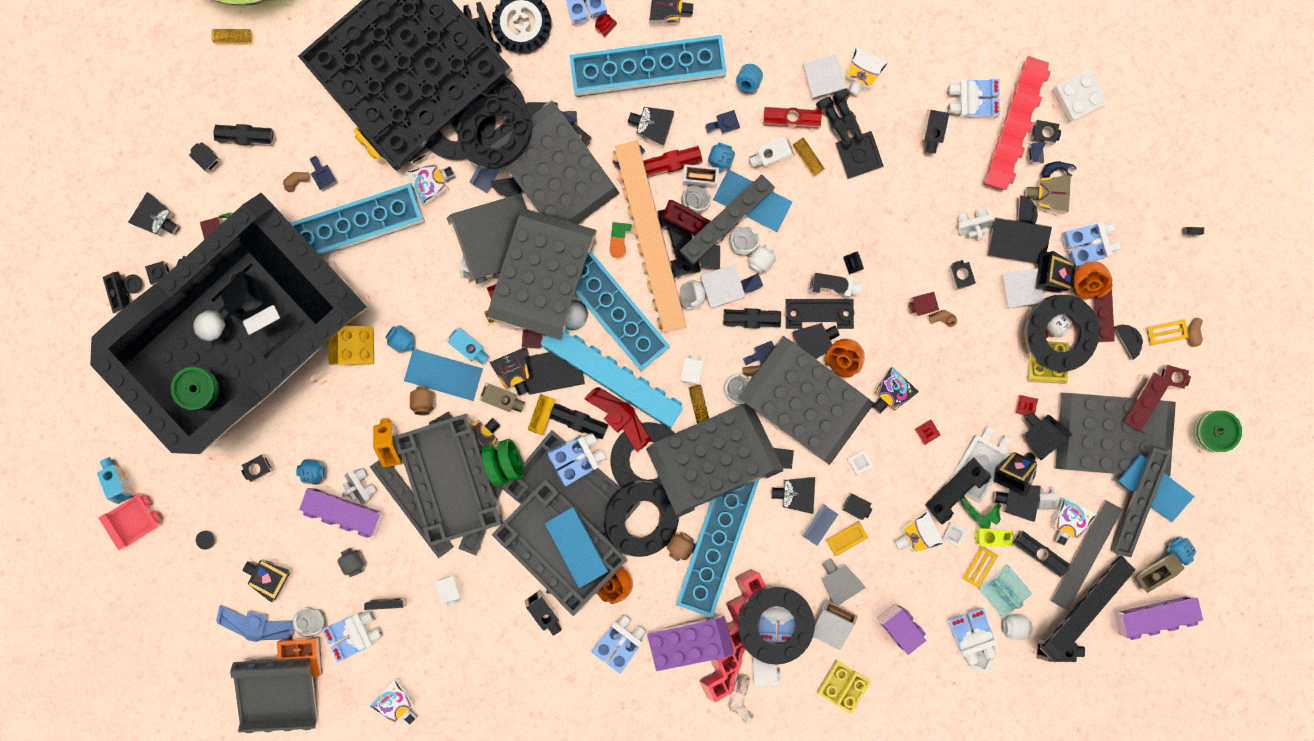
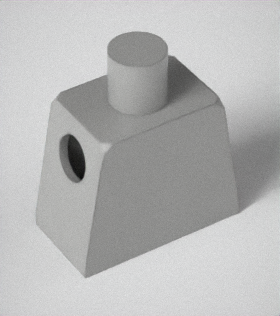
[821,558,866,606]

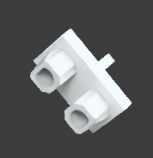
[958,208,994,241]
[342,468,376,504]

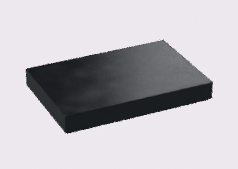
[987,217,1052,264]
[526,352,585,395]

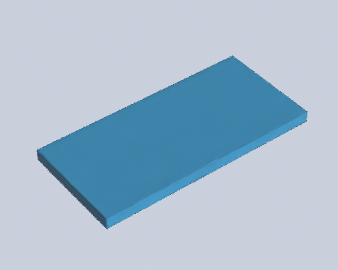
[713,169,793,232]
[404,348,483,401]
[1118,454,1195,522]
[545,507,609,588]

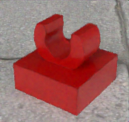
[1015,395,1038,416]
[914,419,941,445]

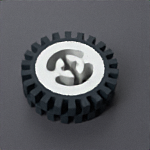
[491,0,552,53]

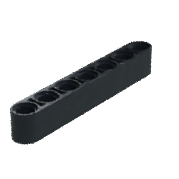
[1040,555,1136,663]

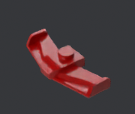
[584,387,651,453]

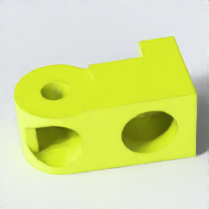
[975,528,1013,547]

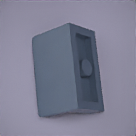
[469,167,503,194]
[801,503,839,546]

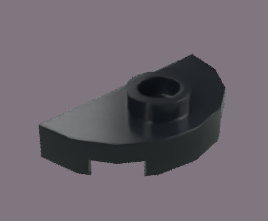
[490,177,523,197]
[1017,195,1038,223]
[1114,324,1143,360]

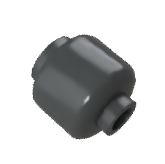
[337,548,365,578]

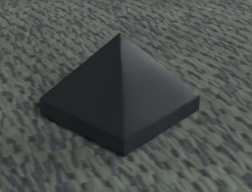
[843,251,864,275]

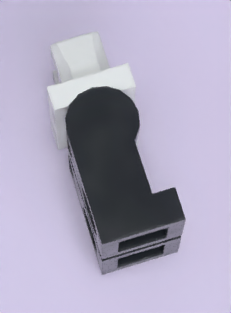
[809,273,863,298]

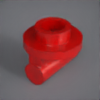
[595,14,617,37]

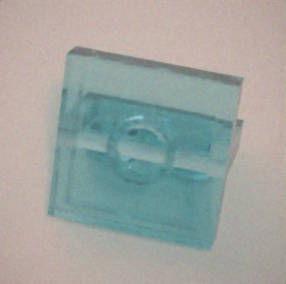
[978,564,1033,618]

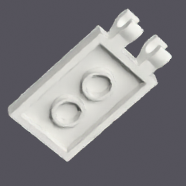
[948,426,1012,504]

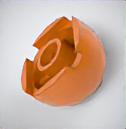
[1073,261,1113,299]
[826,338,865,378]
[597,567,633,604]

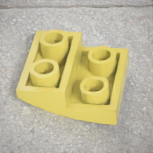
[1028,341,1069,384]
[816,660,871,714]

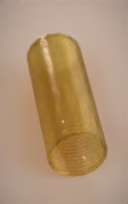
[211,28,252,43]
[793,137,825,176]
[688,384,710,423]

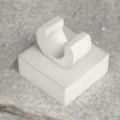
[1038,488,1060,510]

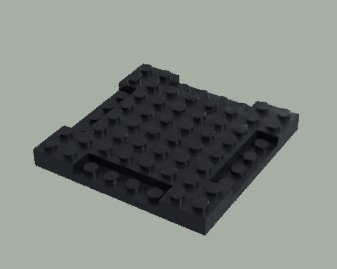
[298,0,513,172]

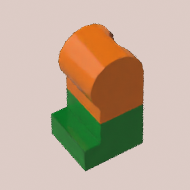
[609,222,632,259]

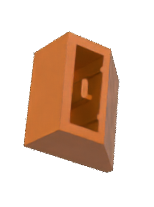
[277,637,321,676]

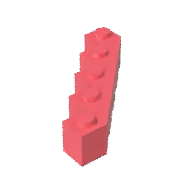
[985,56,1051,190]
[699,569,766,703]

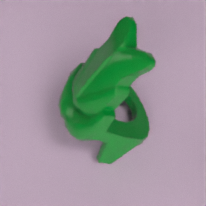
[961,496,1001,529]

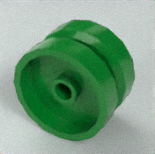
[171,367,219,411]
[1194,410,1242,452]
[482,439,524,487]

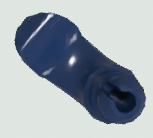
[1041,161,1077,178]

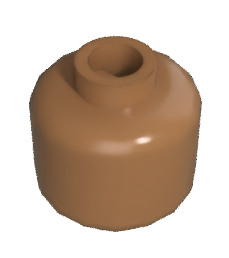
[409,386,434,415]
[667,532,695,562]

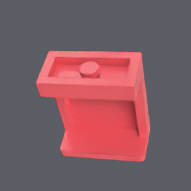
[98,493,162,550]

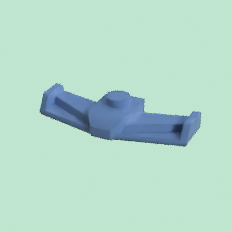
[216,605,294,642]

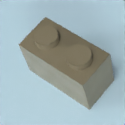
[1136,552,1185,593]

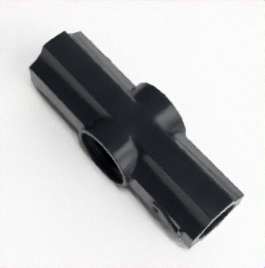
[213,124,274,146]
[723,308,781,329]
[549,403,609,440]
[1013,530,1070,578]

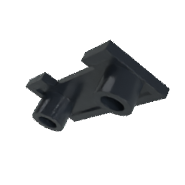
[657,209,701,277]
[785,299,855,329]
[925,457,991,525]

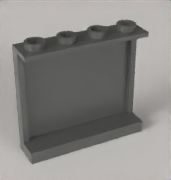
[446,193,527,284]
[230,658,318,734]

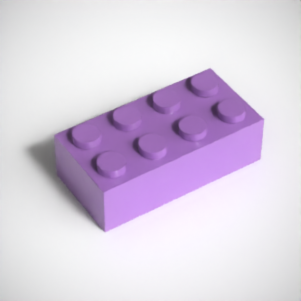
[299,487,384,538]
[1115,595,1204,640]
[876,604,927,655]
[647,615,734,672]

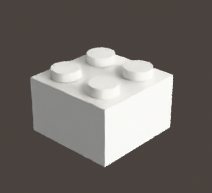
[1053,69,1108,123]

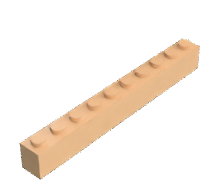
[613,140,687,332]

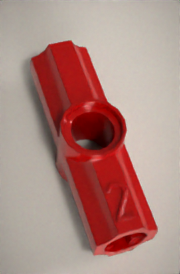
[763,107,822,127]
[643,145,703,177]

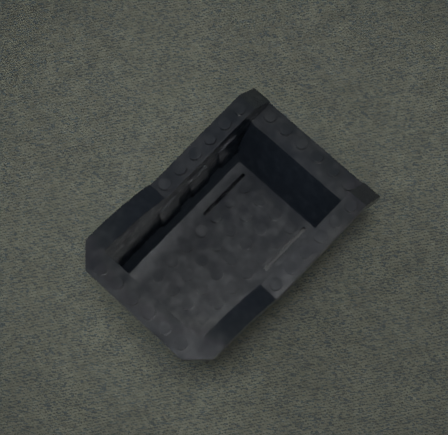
[90,192,368,454]

